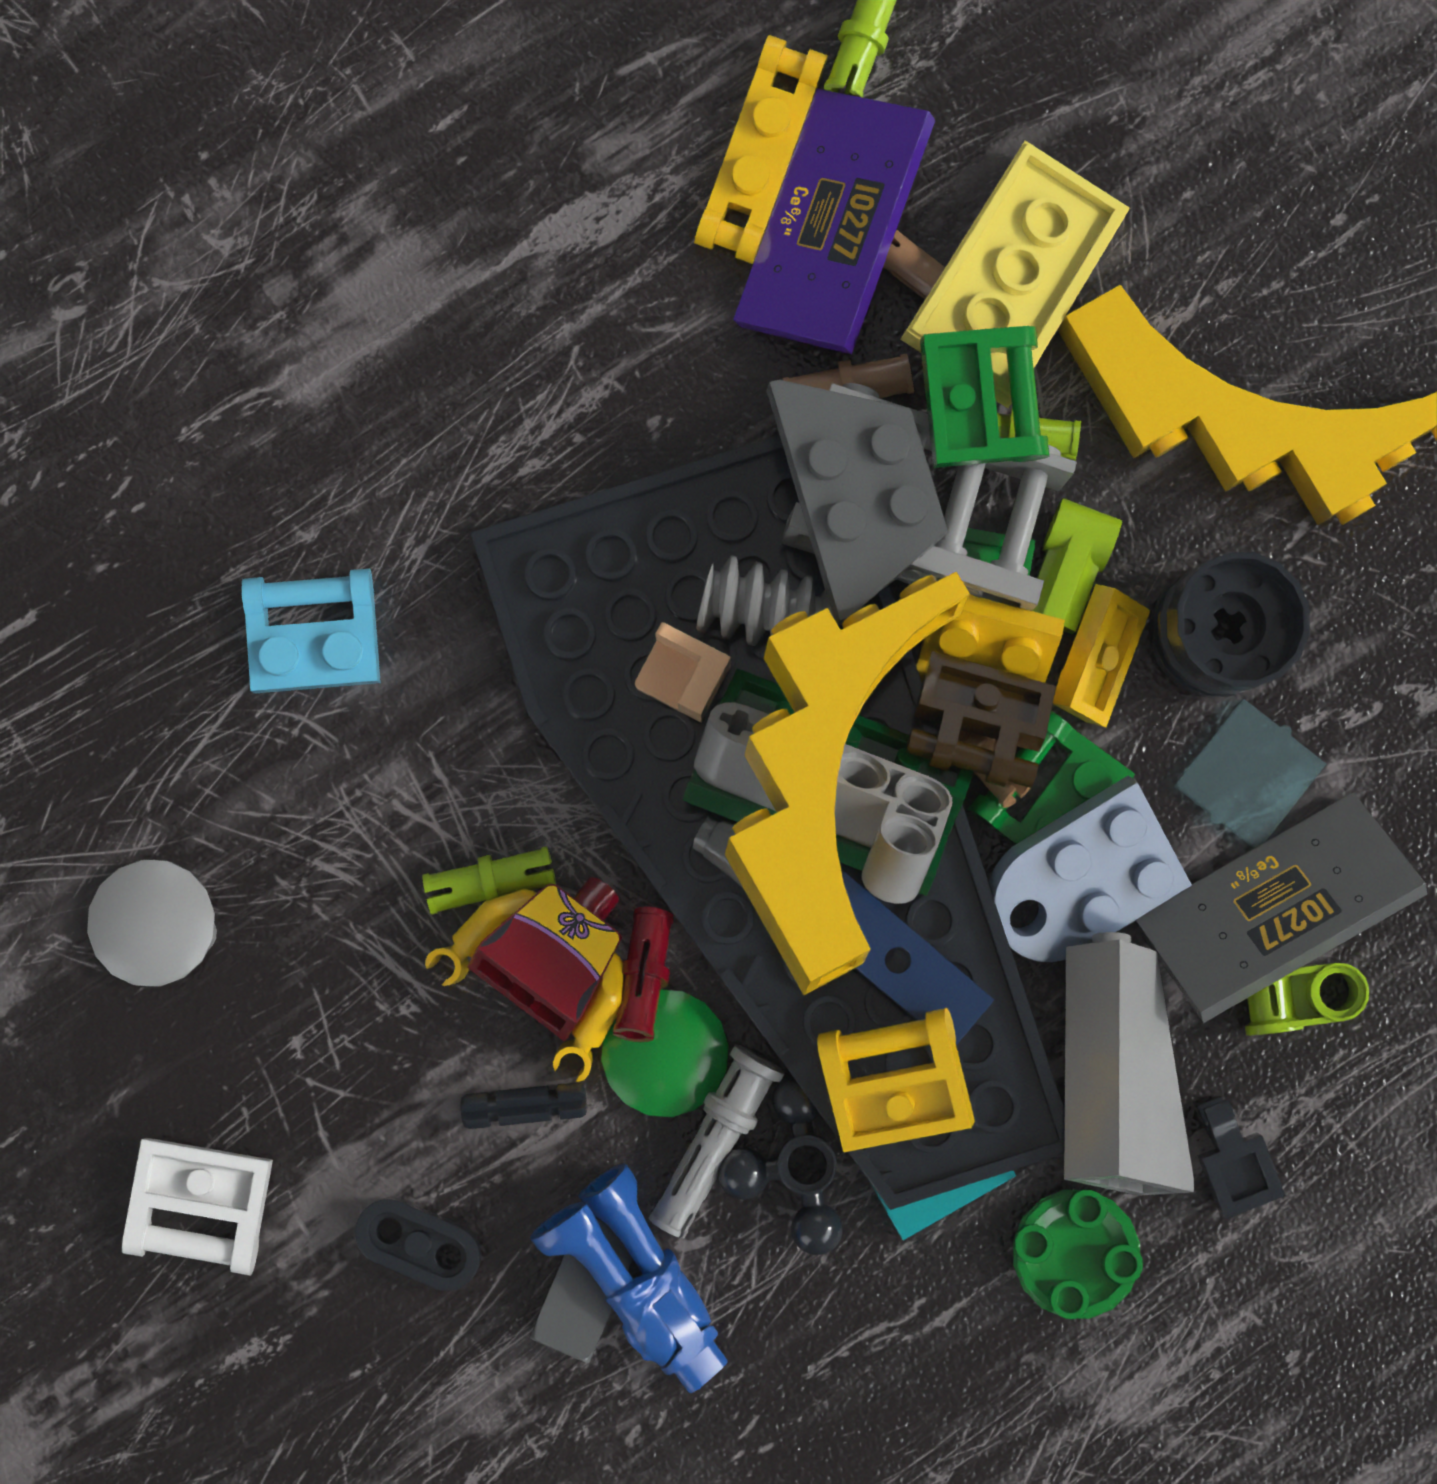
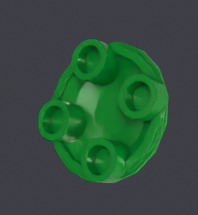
[601,989,729,1117]
[1013,1190,1143,1319]

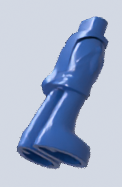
[530,1163,728,1393]

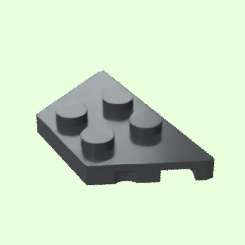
[766,380,948,625]

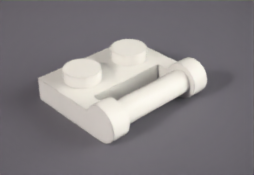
[122,1138,273,1276]

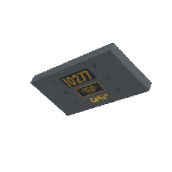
[1135,792,1427,1023]

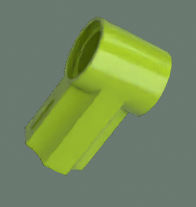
[1032,498,1122,634]

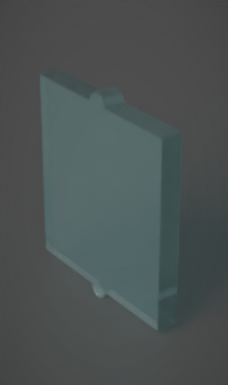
[1174,699,1326,849]

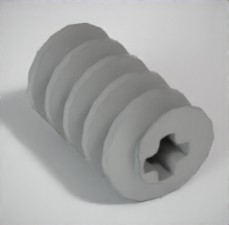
[696,555,834,646]

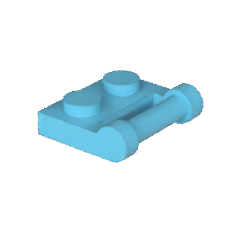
[242,568,380,693]

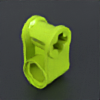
[1245,962,1369,1036]

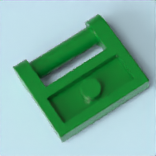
[920,326,1050,468]
[968,711,1135,845]

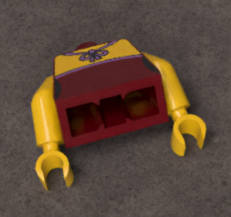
[425,877,624,1082]

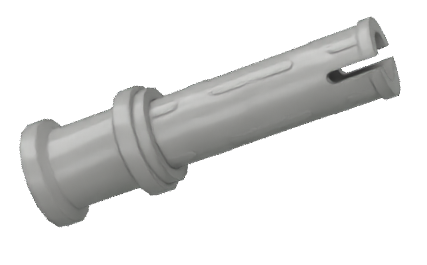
[649,1044,785,1238]

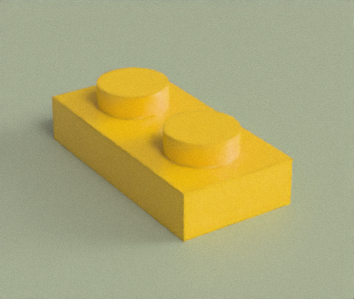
[1053,584,1150,727]

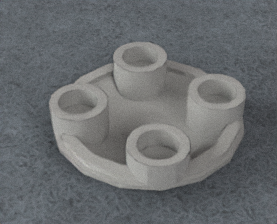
[87,860,217,986]

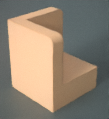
[635,622,731,723]

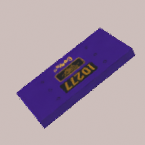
[733,89,935,355]

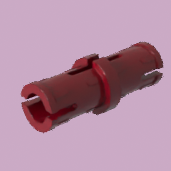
[613,907,674,1042]

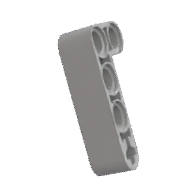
[694,703,952,904]

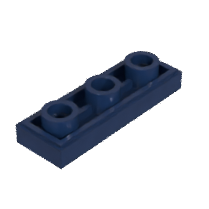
[842,872,994,1045]

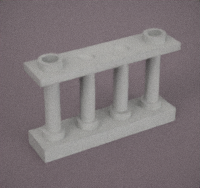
[781,383,1077,611]

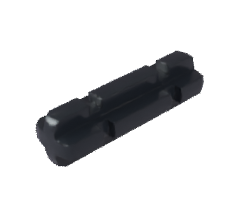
[460,1082,587,1129]

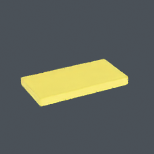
[900,141,1130,408]

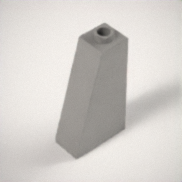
[1064,932,1194,1196]

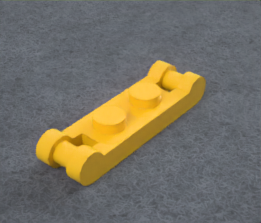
[694,35,828,264]

